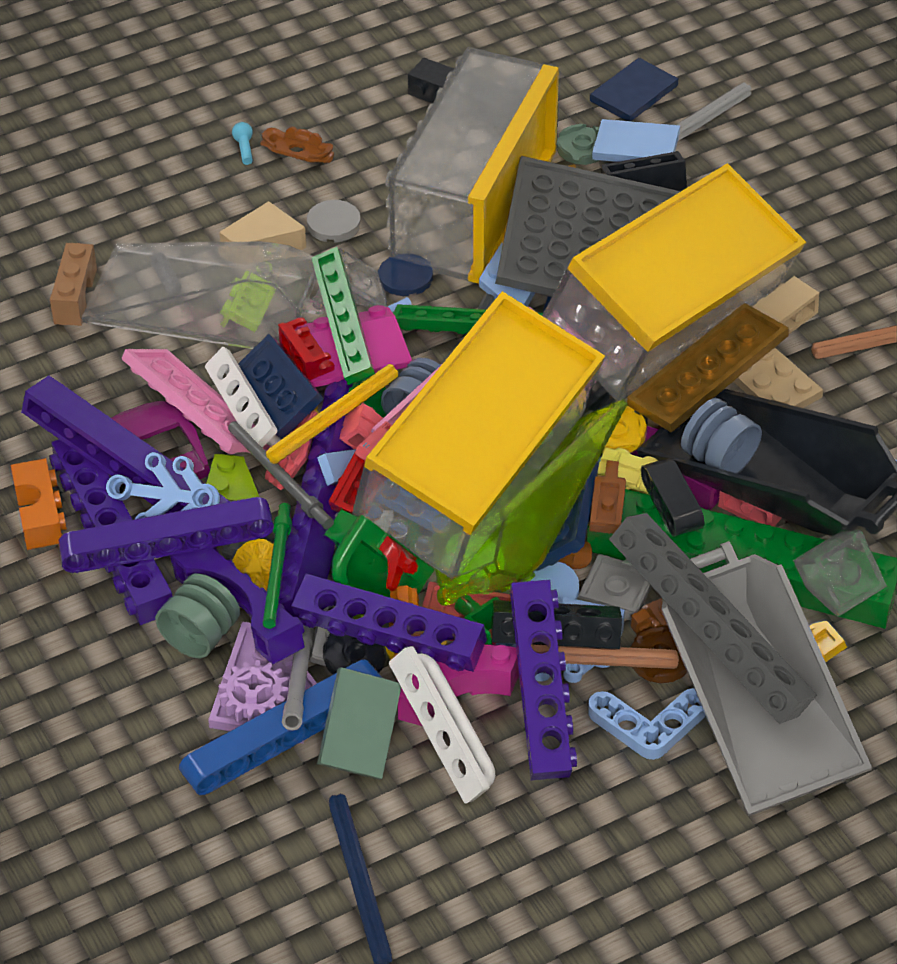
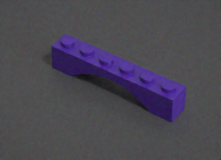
[170,547,305,665]

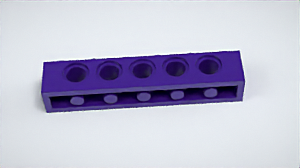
[292,574,487,672]
[510,580,577,781]

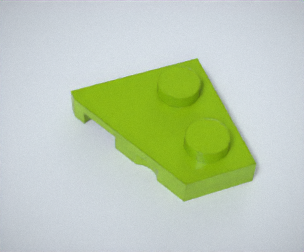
[206,454,259,502]

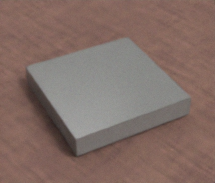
[577,554,652,620]

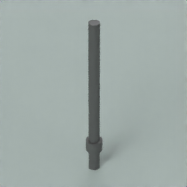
[228,421,334,529]

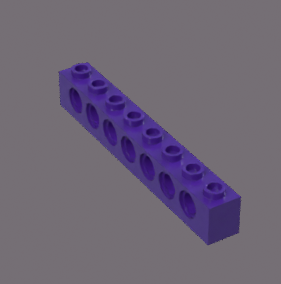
[49,439,173,625]

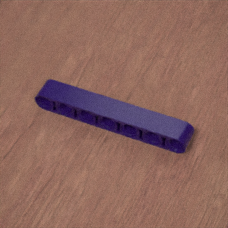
[59,497,274,573]

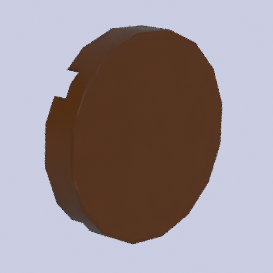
[630,627,687,683]

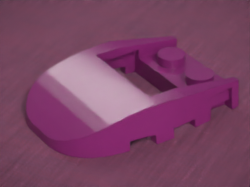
[111,401,210,480]

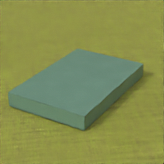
[317,667,401,780]

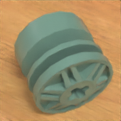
[155,573,240,659]

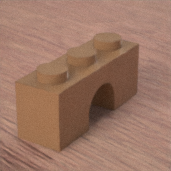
[50,243,97,326]

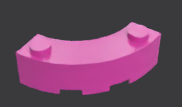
[398,645,519,726]

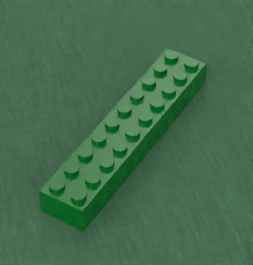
[587,489,897,629]

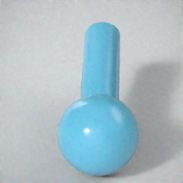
[232,122,253,165]

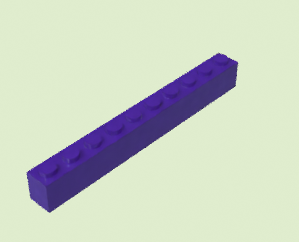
[279,379,354,617]

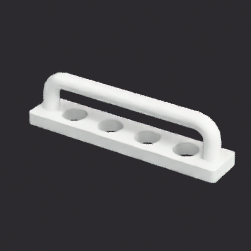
[205,347,281,448]
[389,646,495,803]

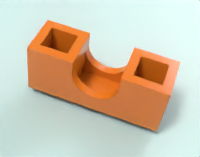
[11,458,67,550]

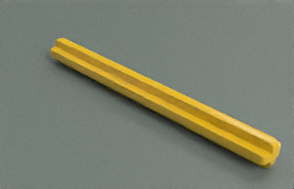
[266,364,399,464]

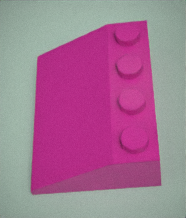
[278,305,412,387]

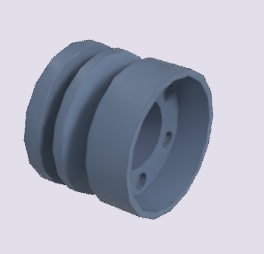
[381,358,441,415]
[681,398,762,474]

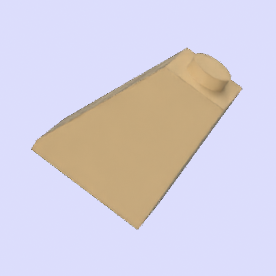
[219,201,306,265]

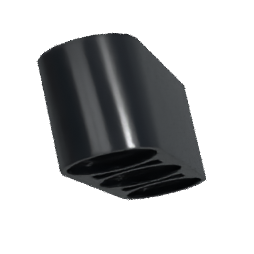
[641,457,705,537]

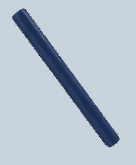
[329,793,392,964]

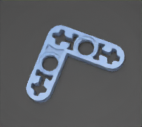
[588,688,706,760]

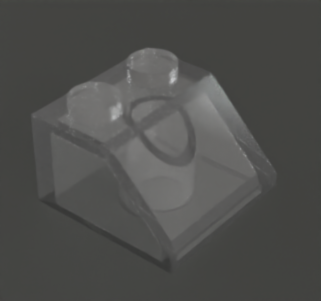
[793,530,887,616]

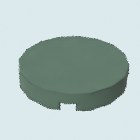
[557,124,600,165]

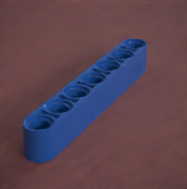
[179,660,383,795]

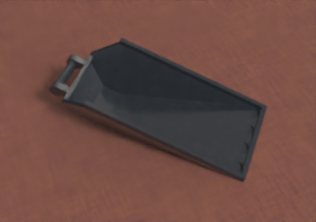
[637,389,897,538]

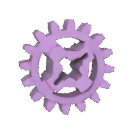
[219,660,289,723]

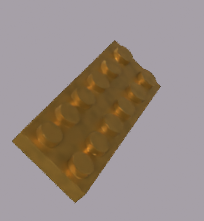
[627,303,789,432]

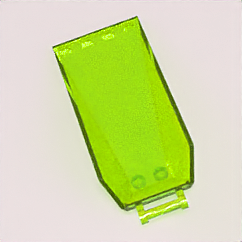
[427,398,628,606]

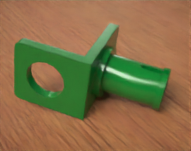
[455,594,500,645]

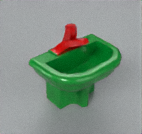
[324,509,434,597]

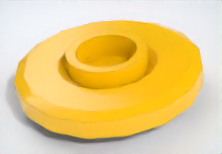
[232,539,274,592]

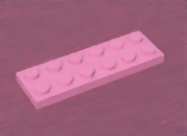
[122,349,271,454]

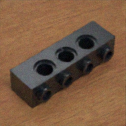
[491,600,622,649]

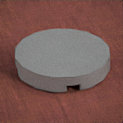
[307,200,361,242]

